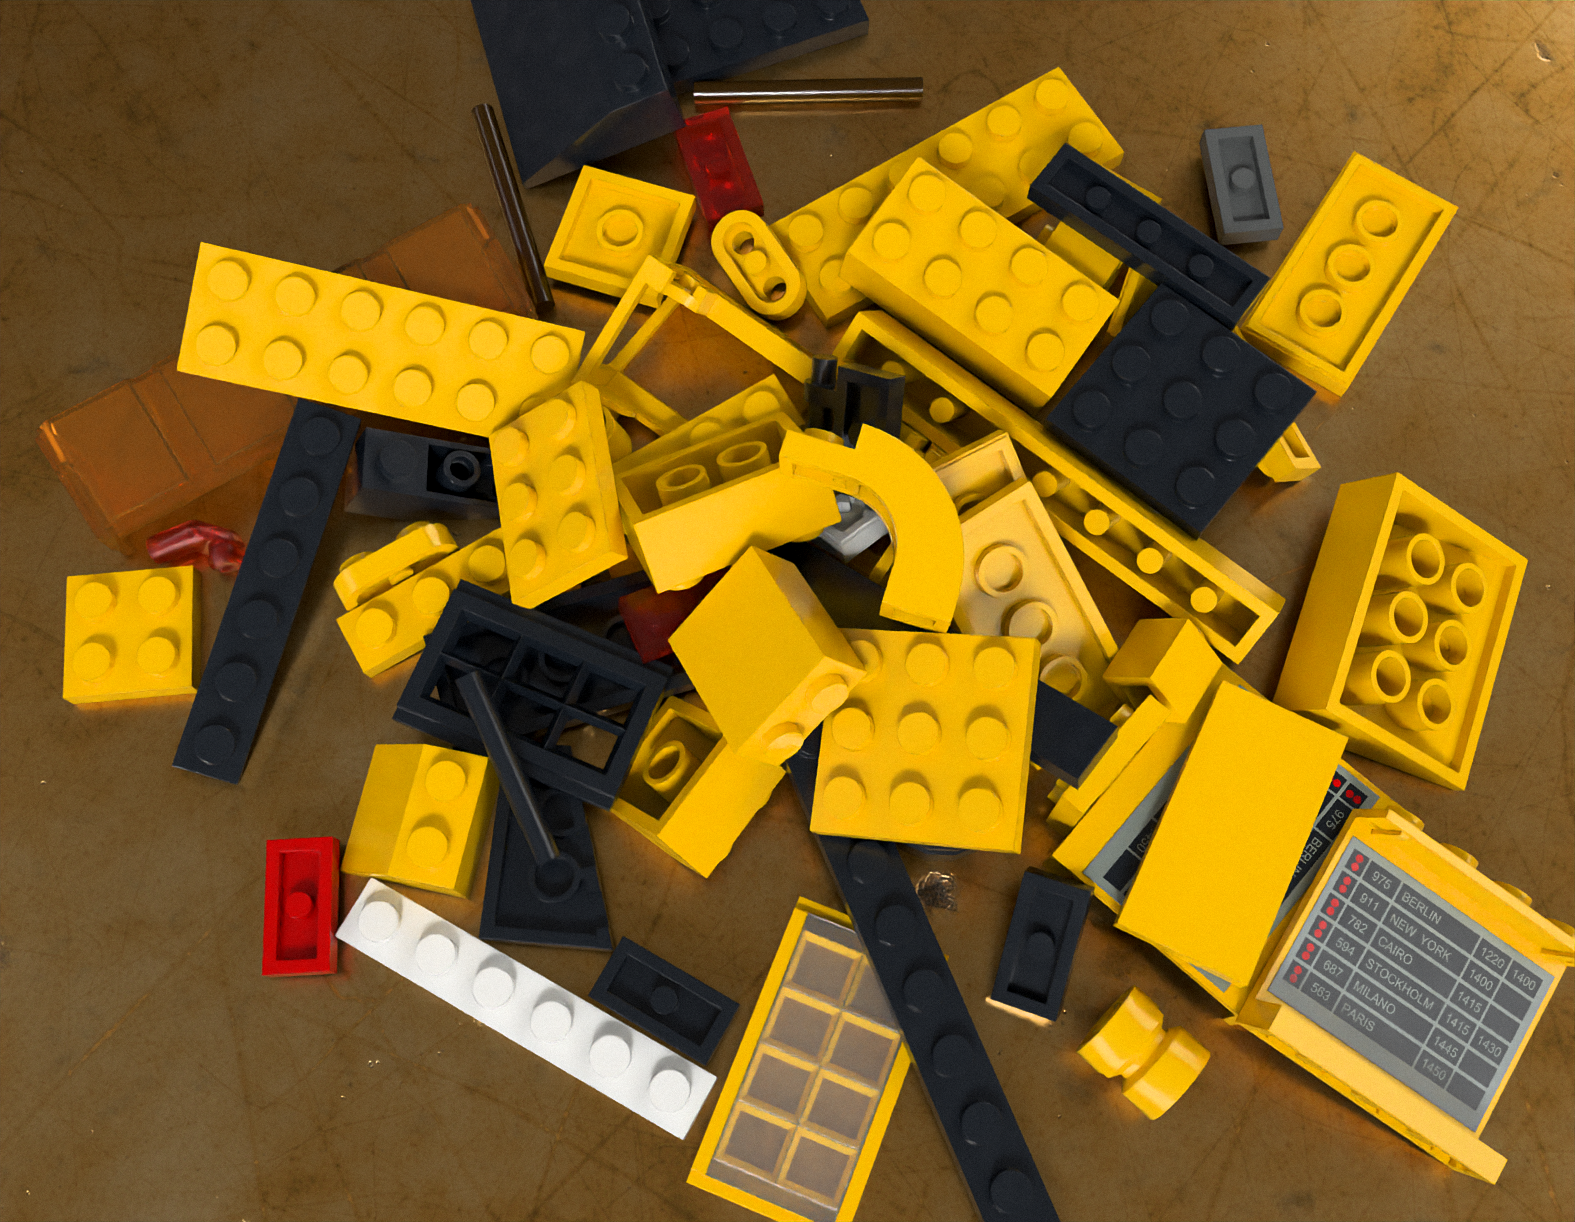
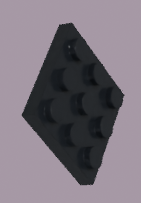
[1044,283,1317,541]

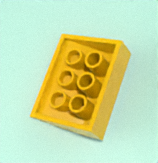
[1272,472,1528,791]

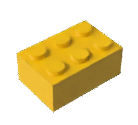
[614,411,842,594]

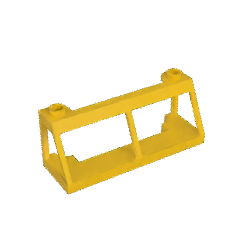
[571,254,949,589]

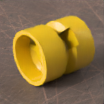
[1076,985,1211,1120]

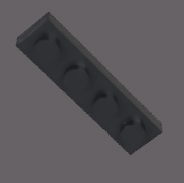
[1027,143,1271,331]

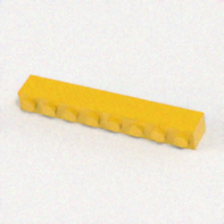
[832,310,1286,665]

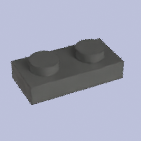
[1199,124,1284,245]

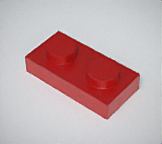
[262,836,340,977]

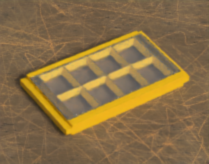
[686,896,949,1222]

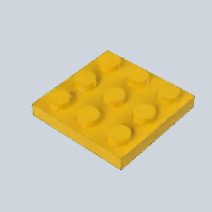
[810,628,1041,854]

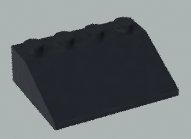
[471,0,687,189]

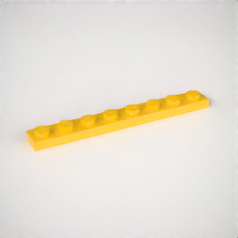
[336,374,806,678]

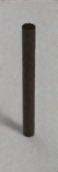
[694,77,923,105]
[471,104,555,314]

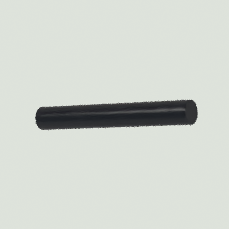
[455,670,561,865]

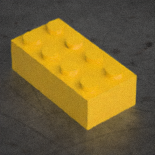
[839,156,1120,416]

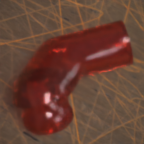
[146,519,245,573]

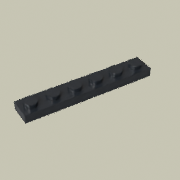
[172,398,361,785]

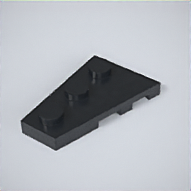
[478,744,615,952]

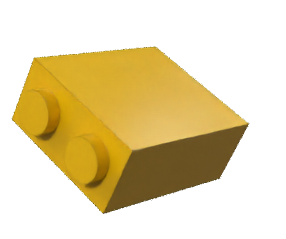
[668,545,868,767]

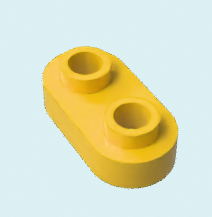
[711,210,807,321]
[333,521,459,611]

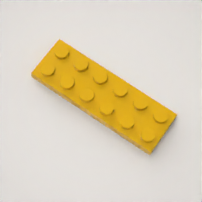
[769,67,1124,330]
[177,242,585,437]

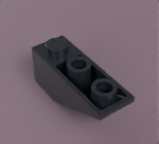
[344,427,500,521]

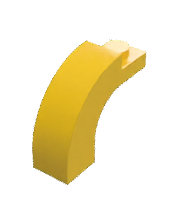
[779,423,965,633]

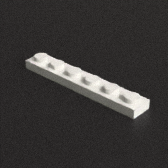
[335,877,718,1140]

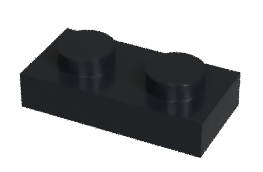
[990,866,1095,1022]
[588,936,741,1066]

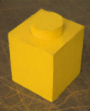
[1102,618,1223,723]

